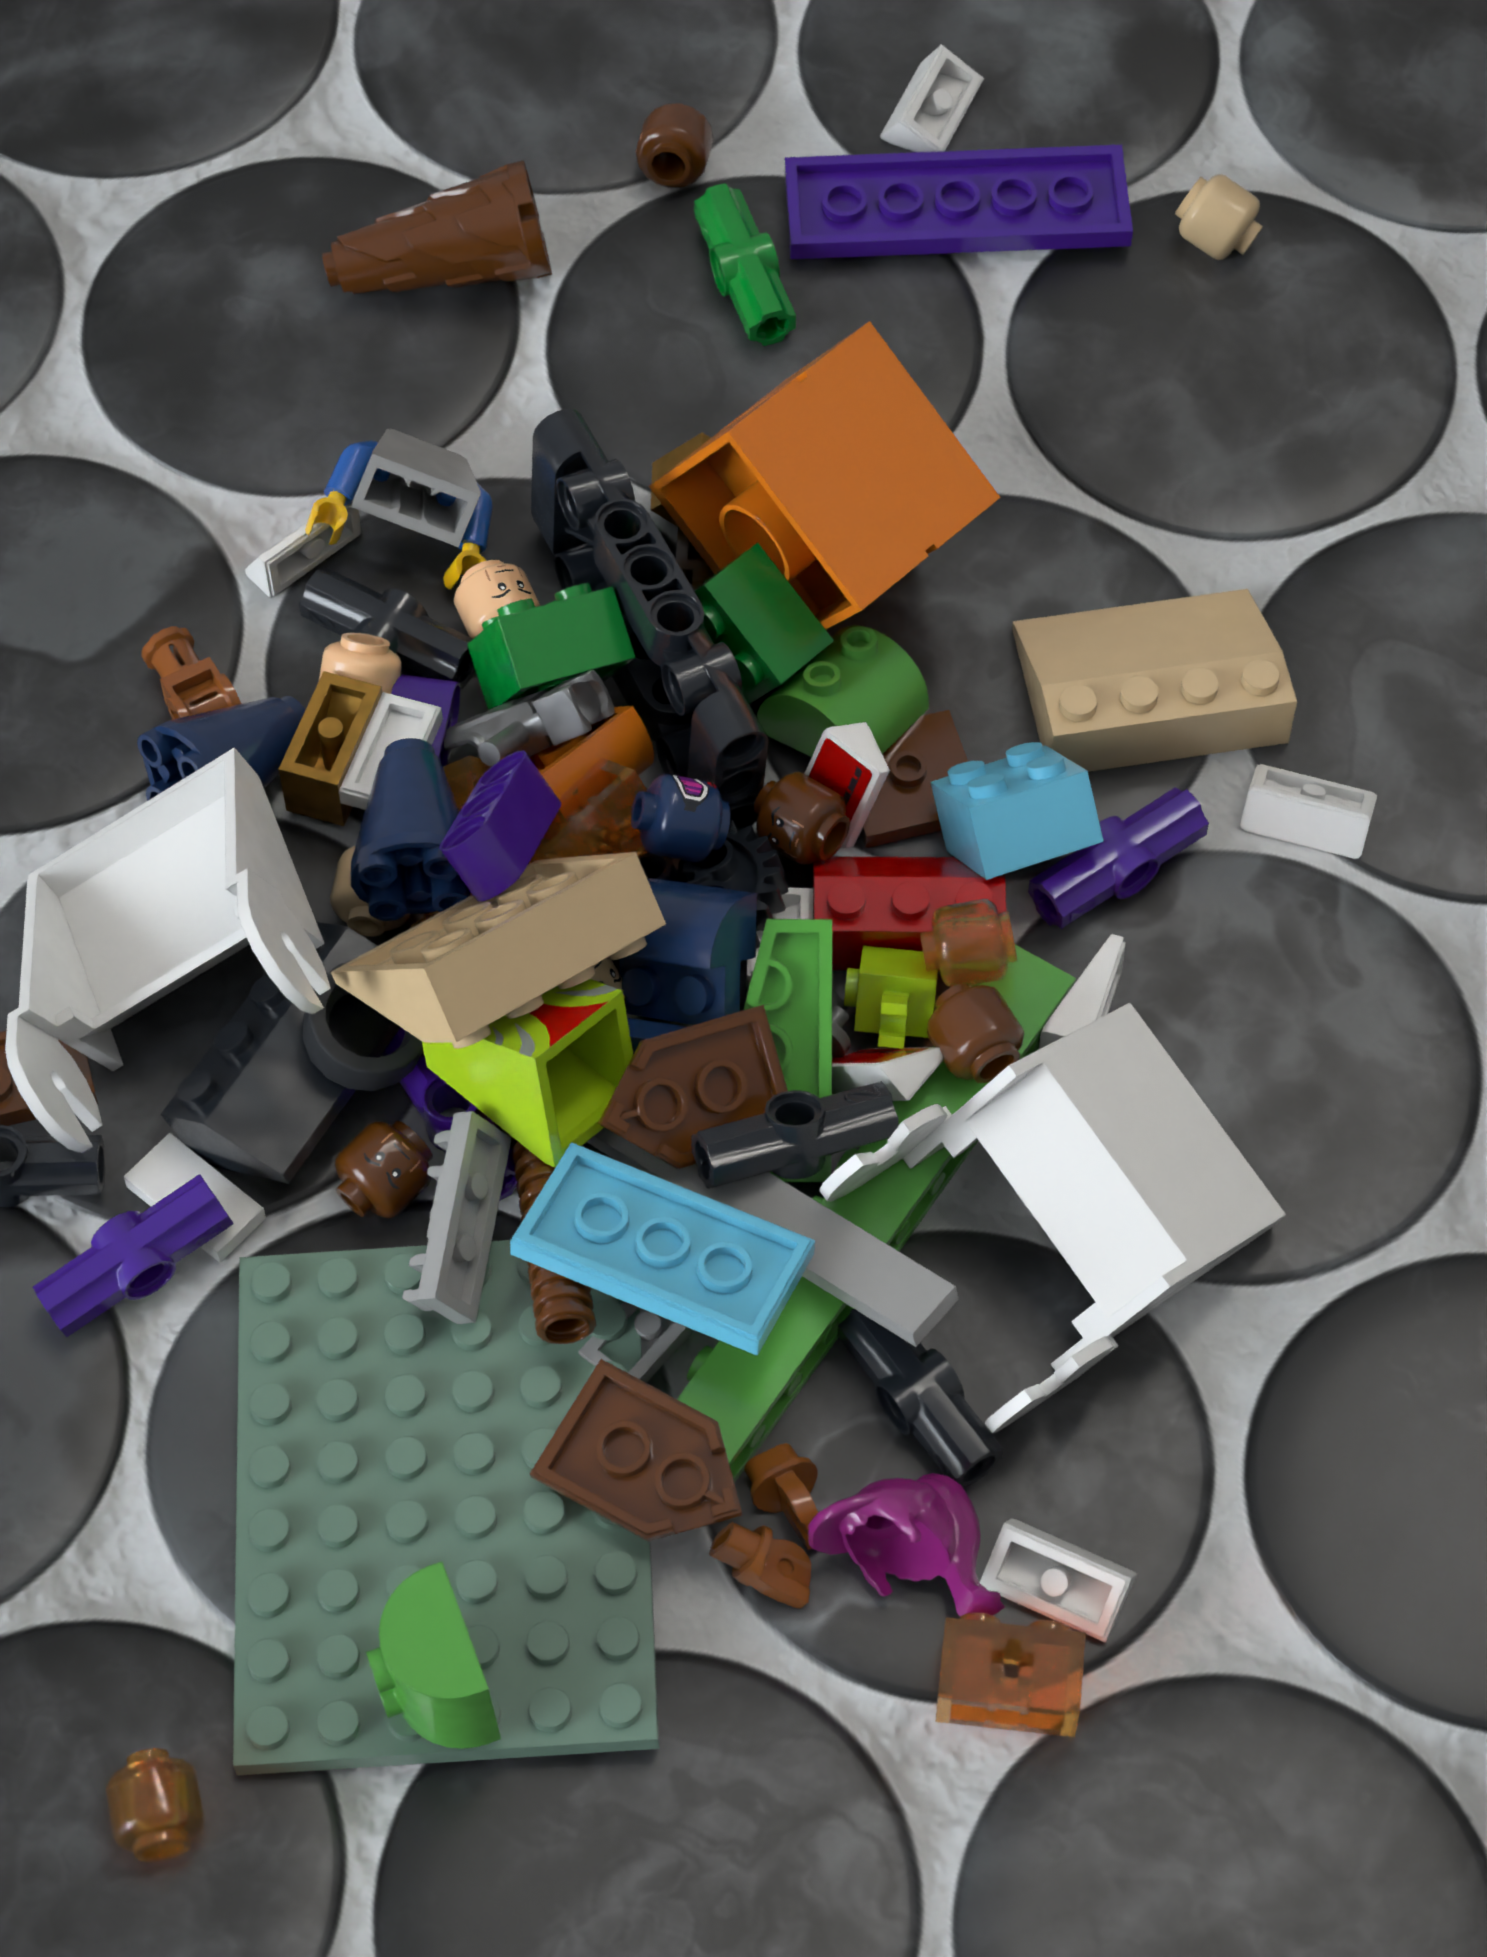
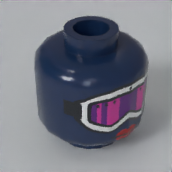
[631,774,730,862]

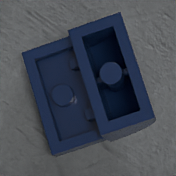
[619,878,757,1025]

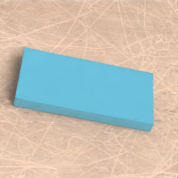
[510,1142,815,1356]

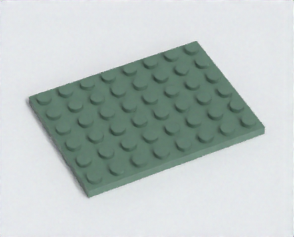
[233,1240,660,1775]

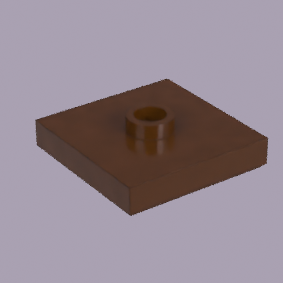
[860,709,968,848]

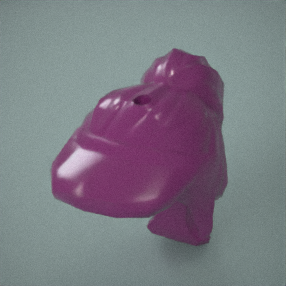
[808,1473,1005,1622]

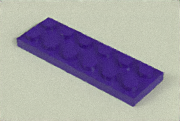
[784,145,1133,259]

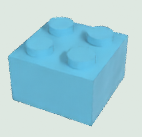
[930,742,1104,880]

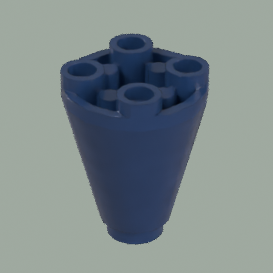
[137,696,305,801]
[350,738,471,921]

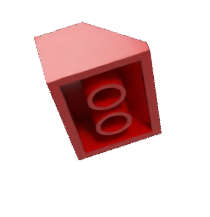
[813,856,1007,971]

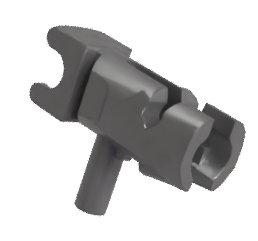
[444,670,615,781]

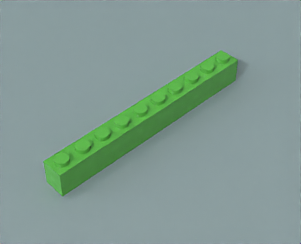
[677,942,1076,1483]

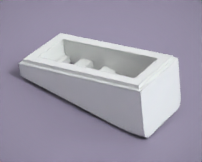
[1039,934,1126,1049]

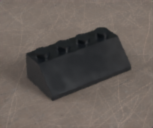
[161,922,401,1184]

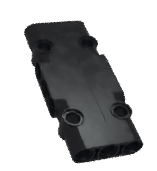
[531,409,768,832]

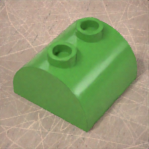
[757,625,929,757]
[366,1561,501,1749]

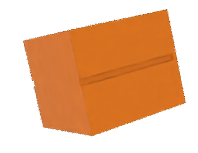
[648,321,1001,630]

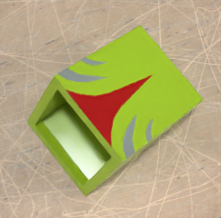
[422,979,633,1167]

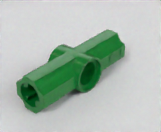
[694,183,796,346]

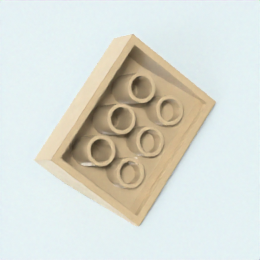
[1012,589,1297,772]
[331,852,666,1049]

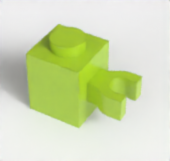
[844,946,939,1049]

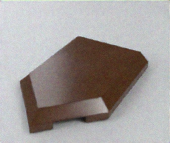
[598,1005,788,1169]
[530,1359,743,1542]

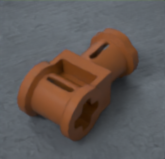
[141,626,242,720]

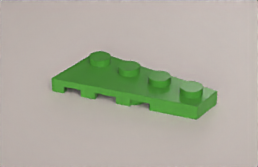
[744,919,832,1182]

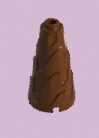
[322,160,552,294]

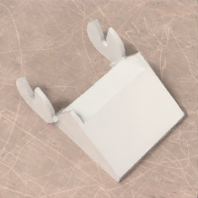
[5,747,331,1153]
[819,1003,1286,1434]

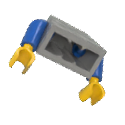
[305,429,493,590]

